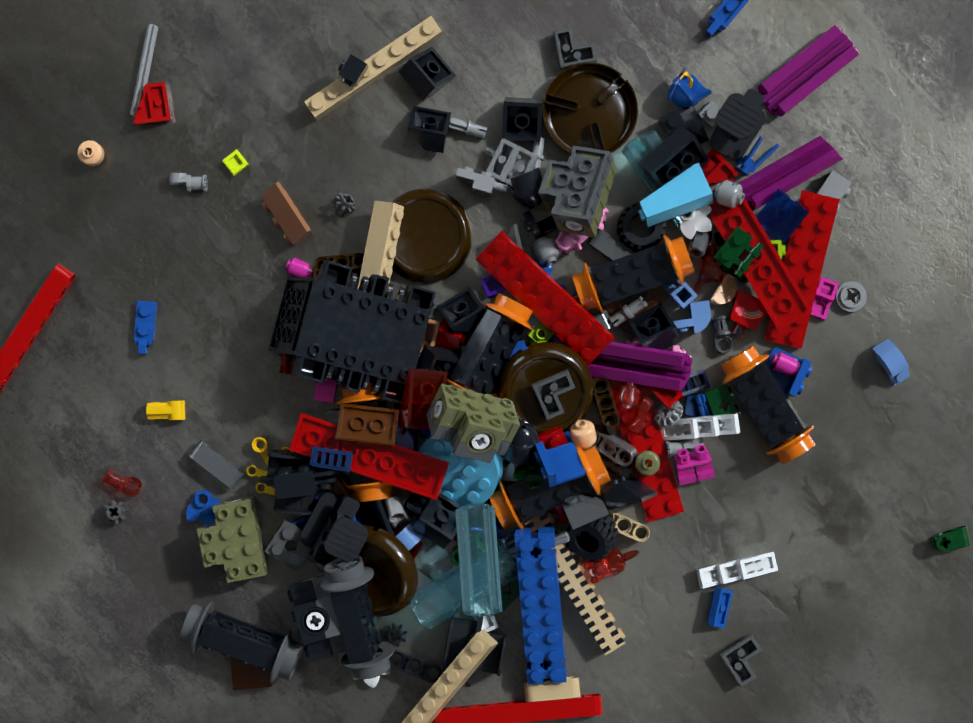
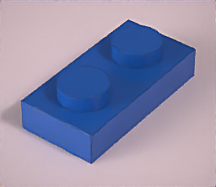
[707,587,733,628]

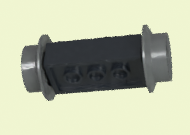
[320,556,395,679]
[180,601,303,683]

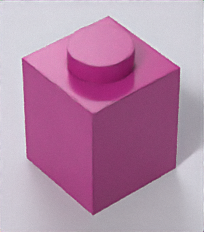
[314,376,338,404]

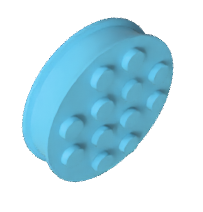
[418,434,503,509]

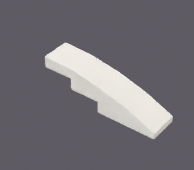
[660,414,740,440]
[696,552,778,588]

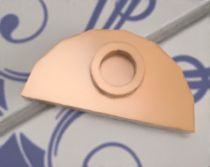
[709,273,738,305]

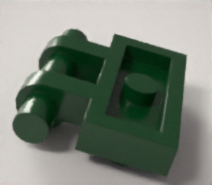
[714,227,764,277]

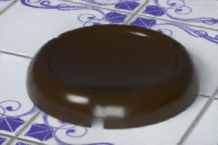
[543,62,638,154]
[392,188,473,284]
[497,342,594,434]
[331,526,418,617]

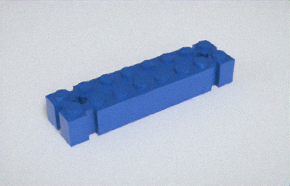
[514,526,567,685]

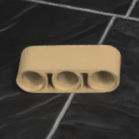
[607,509,650,542]
[523,676,581,702]

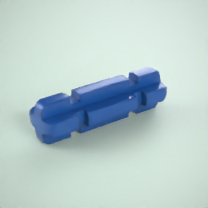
[695,393,712,416]

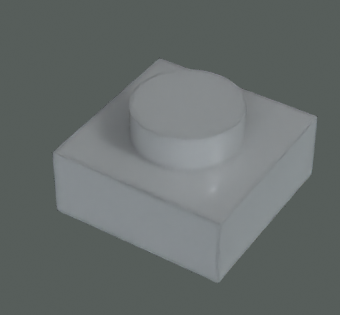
[698,101,720,128]

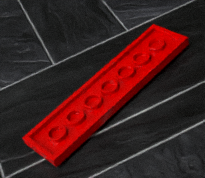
[709,179,813,332]
[764,190,840,349]
[475,231,615,366]
[607,379,684,522]
[289,413,450,500]

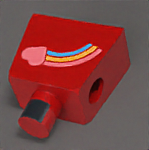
[728,289,767,338]

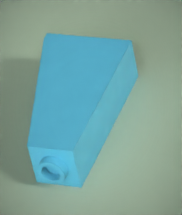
[638,163,713,227]

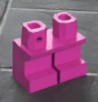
[674,444,715,486]

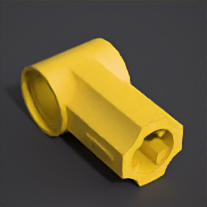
[146,400,185,420]

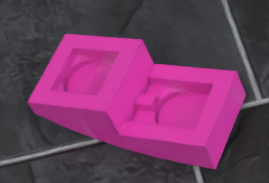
[810,277,839,321]

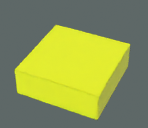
[222,149,249,176]

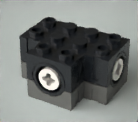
[287,574,346,662]

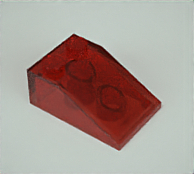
[399,369,447,430]

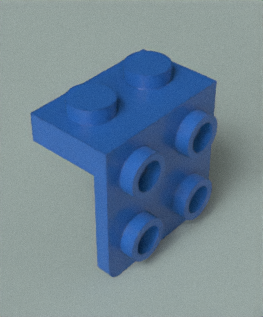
[766,347,812,397]
[533,441,586,488]

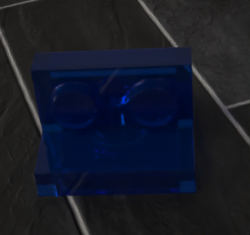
[756,188,810,242]

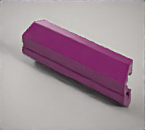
[758,24,860,117]
[739,136,844,211]
[588,342,692,391]

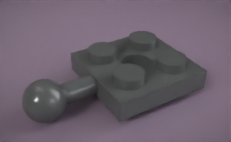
[264,518,325,572]

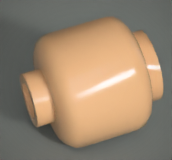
[77,140,105,167]
[570,420,597,449]

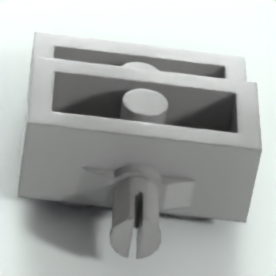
[485,138,539,186]
[456,166,508,198]

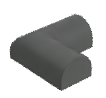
[553,27,598,69]
[531,369,575,420]
[719,634,762,688]

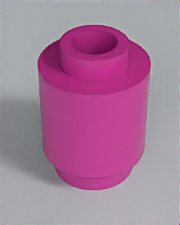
[285,257,314,277]
[770,352,801,377]

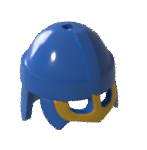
[668,68,712,108]

